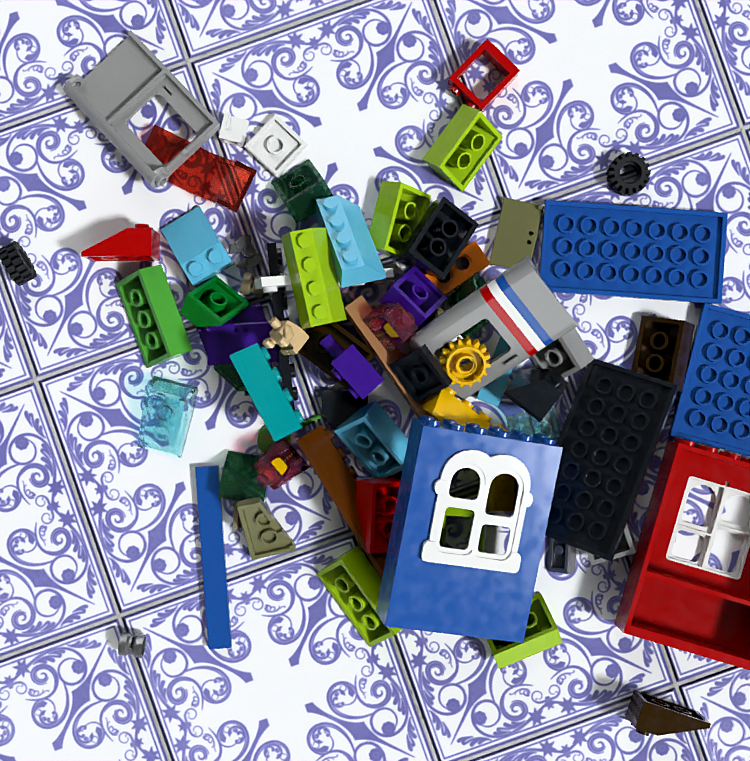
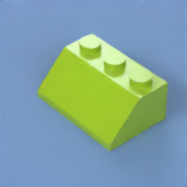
[422,104,503,191]
[369,181,431,258]
[487,593,563,669]

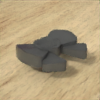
[229,235,263,270]

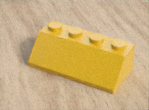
[421,386,509,432]

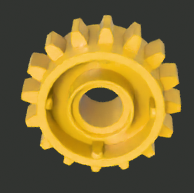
[439,336,491,387]

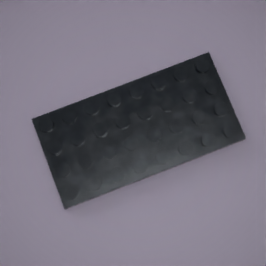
[545,359,679,562]

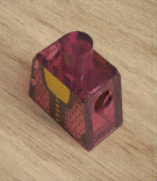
[362,302,418,354]
[254,437,310,490]

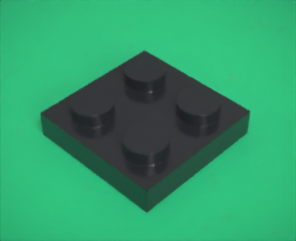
[389,344,453,402]

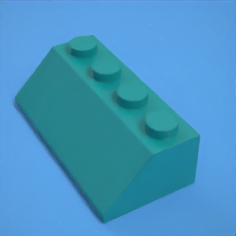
[229,343,305,442]

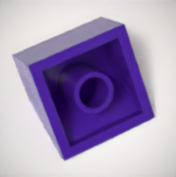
[378,266,447,334]

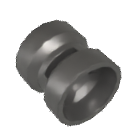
[118,632,146,658]

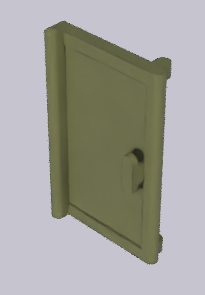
[489,197,544,268]

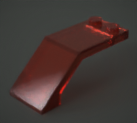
[145,125,257,213]

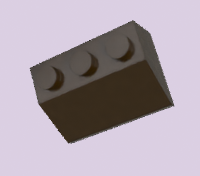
[631,316,695,392]

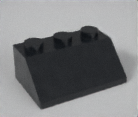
[398,196,479,280]

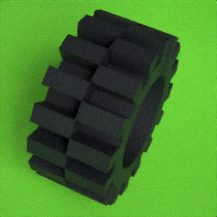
[606,152,651,196]
[0,241,37,286]

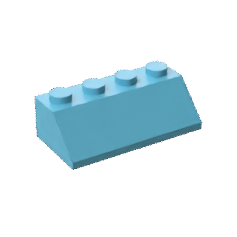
[316,195,386,288]

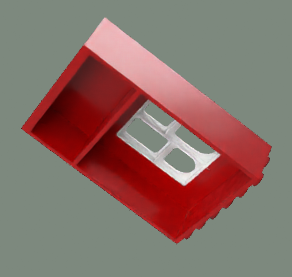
[614,438,750,670]

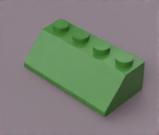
[116,265,193,368]

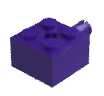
[319,334,384,399]

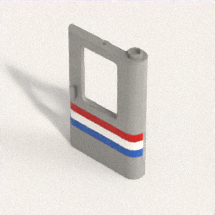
[409,256,578,400]

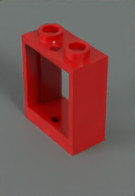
[448,39,520,113]

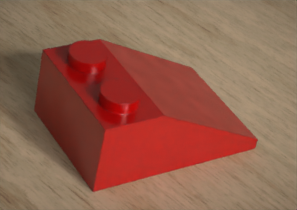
[81,224,160,262]
[355,477,401,554]

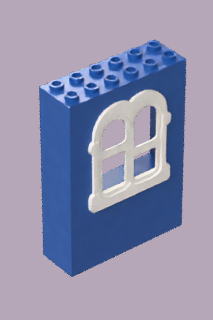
[376,415,563,643]

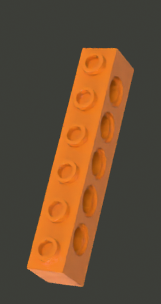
[371,241,491,330]

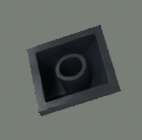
[503,369,568,422]

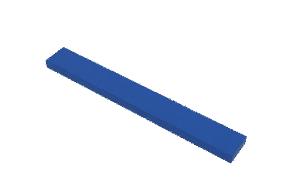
[195,465,232,649]

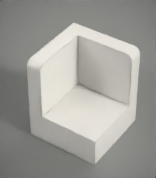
[219,111,249,147]

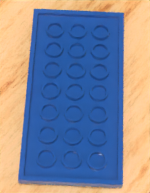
[539,200,728,304]

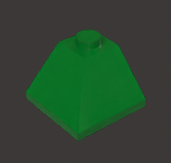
[180,276,250,327]

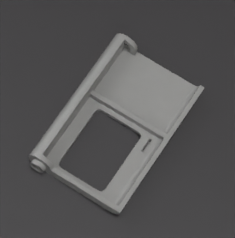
[63,30,220,187]

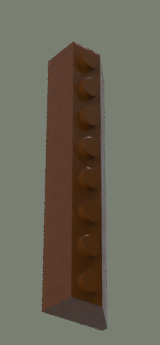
[296,425,387,579]

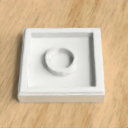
[244,114,308,179]

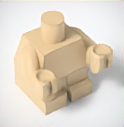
[262,317,309,355]

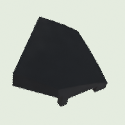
[321,390,368,430]

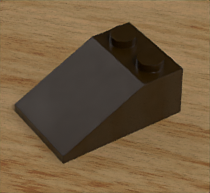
[625,690,711,736]

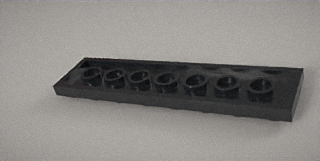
[267,242,300,411]

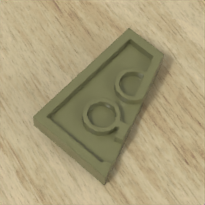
[237,497,296,560]

